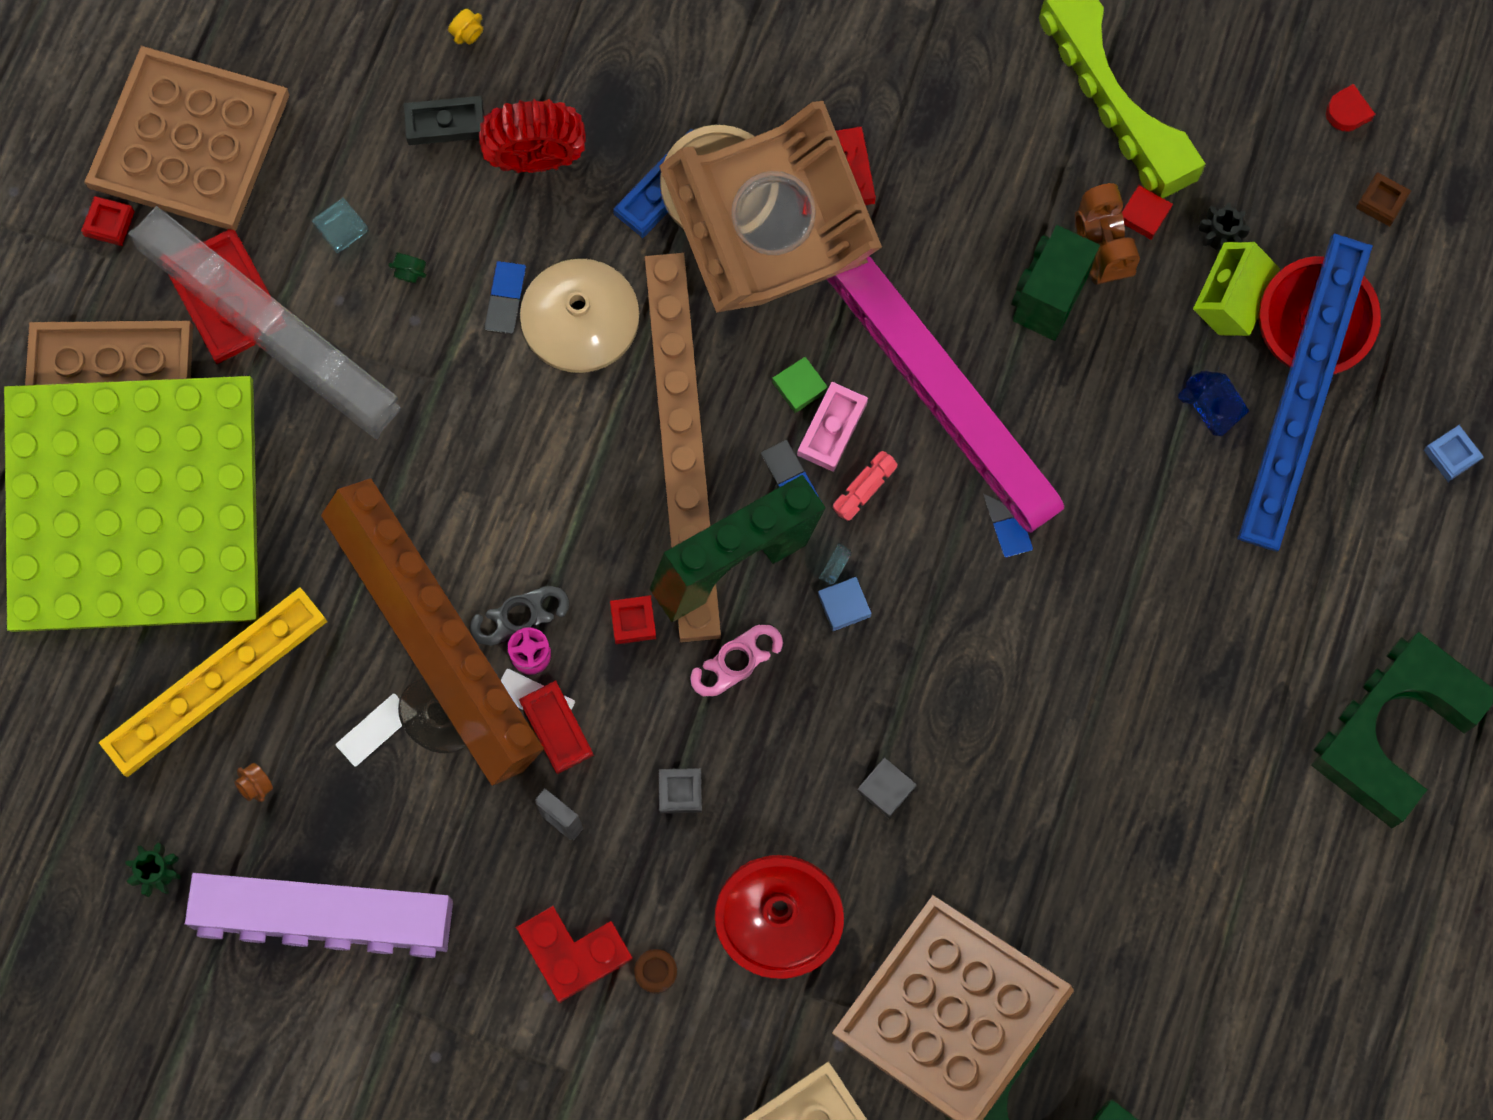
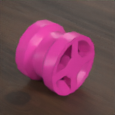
[508,627,551,675]

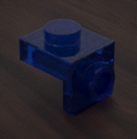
[1177,371,1249,436]

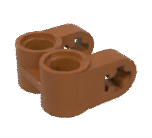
[1075,183,1140,285]

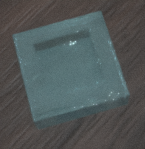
[312,198,369,254]

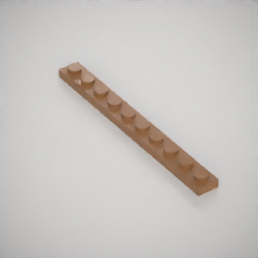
[645,253,721,642]

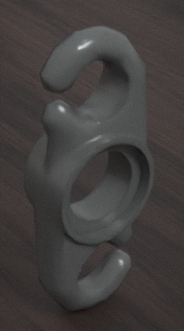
[470,586,569,646]

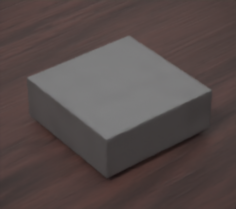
[857,758,917,818]
[659,768,702,813]

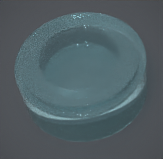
[818,543,852,585]

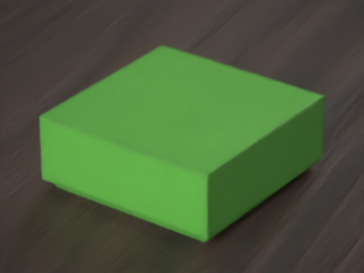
[772,357,828,413]

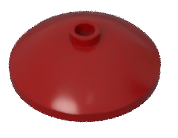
[1259,256,1381,375]
[715,855,844,979]

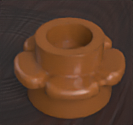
[234,763,273,802]

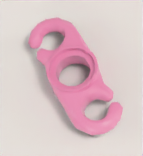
[690,625,783,696]

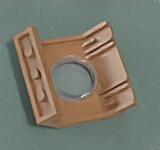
[659,101,882,313]

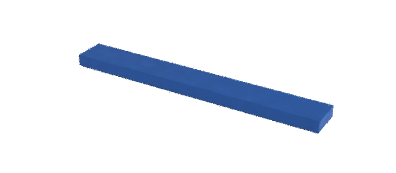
[1237,234,1373,552]

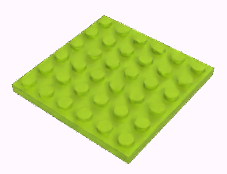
[4,376,259,632]

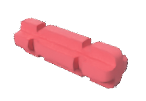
[832,451,898,521]

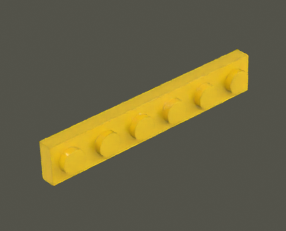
[99,587,328,777]

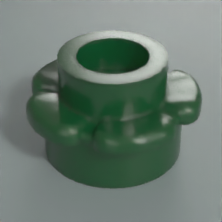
[388,253,426,284]

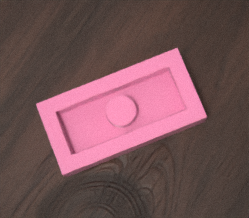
[797,382,868,472]

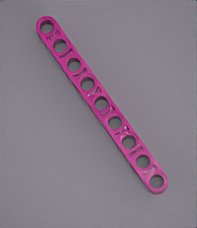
[827,256,1064,533]

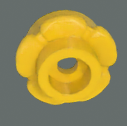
[448,8,483,45]

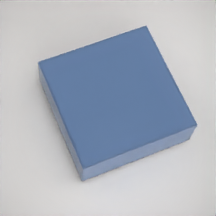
[1424,425,1484,482]
[818,577,871,631]

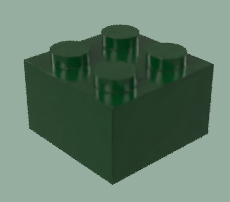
[1011,225,1100,341]

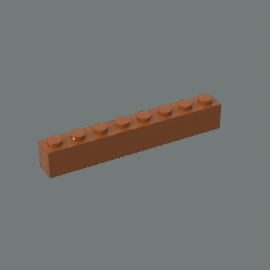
[321,478,544,786]

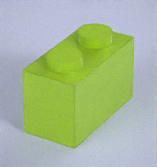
[1193,242,1280,336]

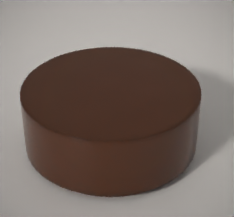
[634,949,677,994]

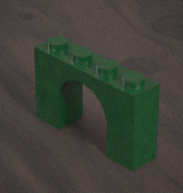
[650,474,826,622]
[1311,631,1493,828]

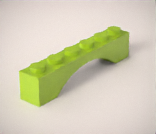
[1039,0,1206,199]

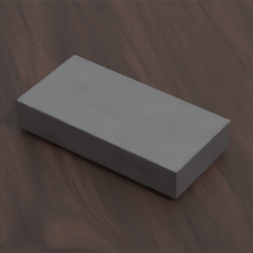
[535,789,583,840]

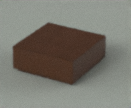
[1356,172,1411,227]

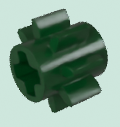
[125,842,181,897]

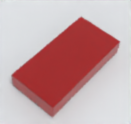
[519,680,594,774]

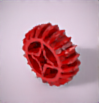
[479,98,586,174]

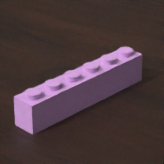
[185,873,453,958]

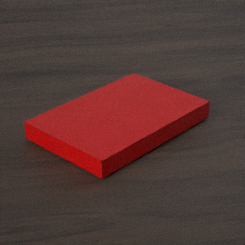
[162,229,288,364]

